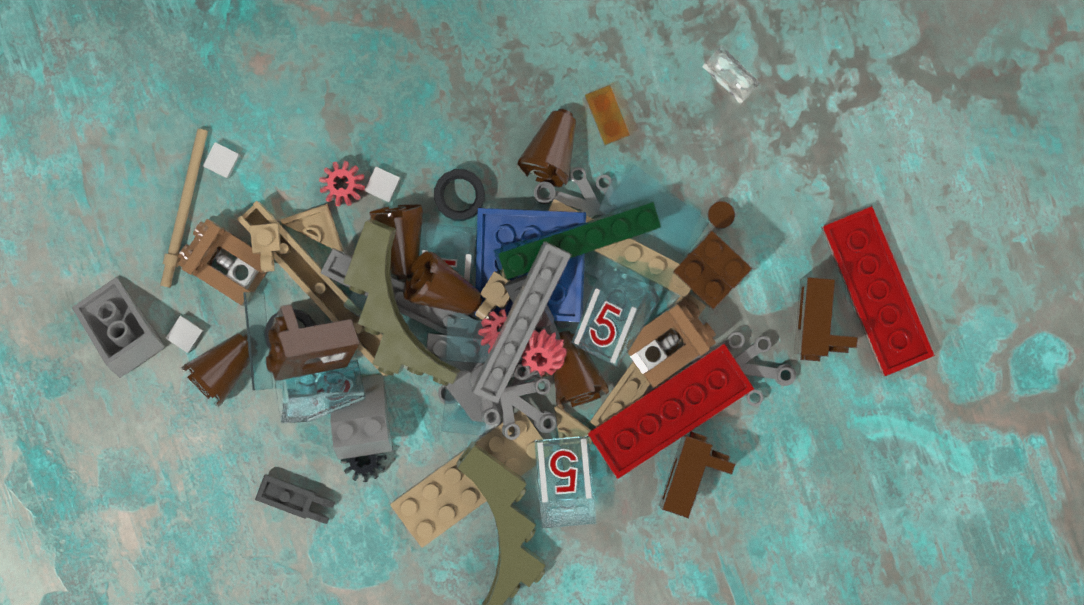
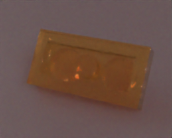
[585,85,630,146]

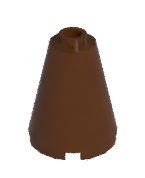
[516,109,576,187]
[369,204,423,280]
[403,251,482,315]
[554,330,609,409]
[181,333,257,407]

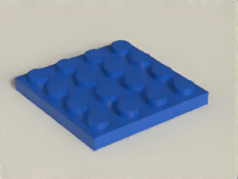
[475,208,586,322]

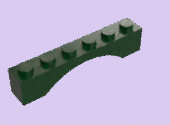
[493,199,662,280]

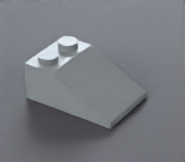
[72,277,164,378]
[330,374,392,460]

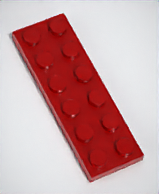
[821,206,935,377]
[587,343,754,479]

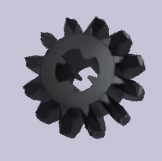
[341,454,387,482]

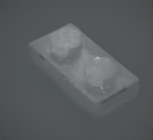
[702,46,760,104]

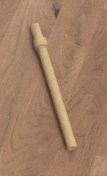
[160,129,208,288]

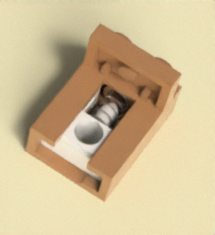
[178,219,267,306]
[622,299,716,388]

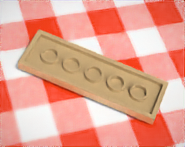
[390,410,553,548]

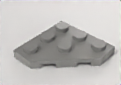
[426,333,501,424]

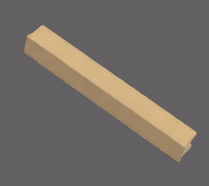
[237,201,388,377]

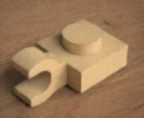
[250,223,281,272]
[475,271,511,320]

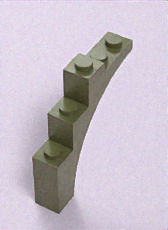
[343,219,461,385]
[456,441,546,605]

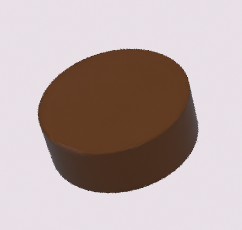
[707,201,735,229]

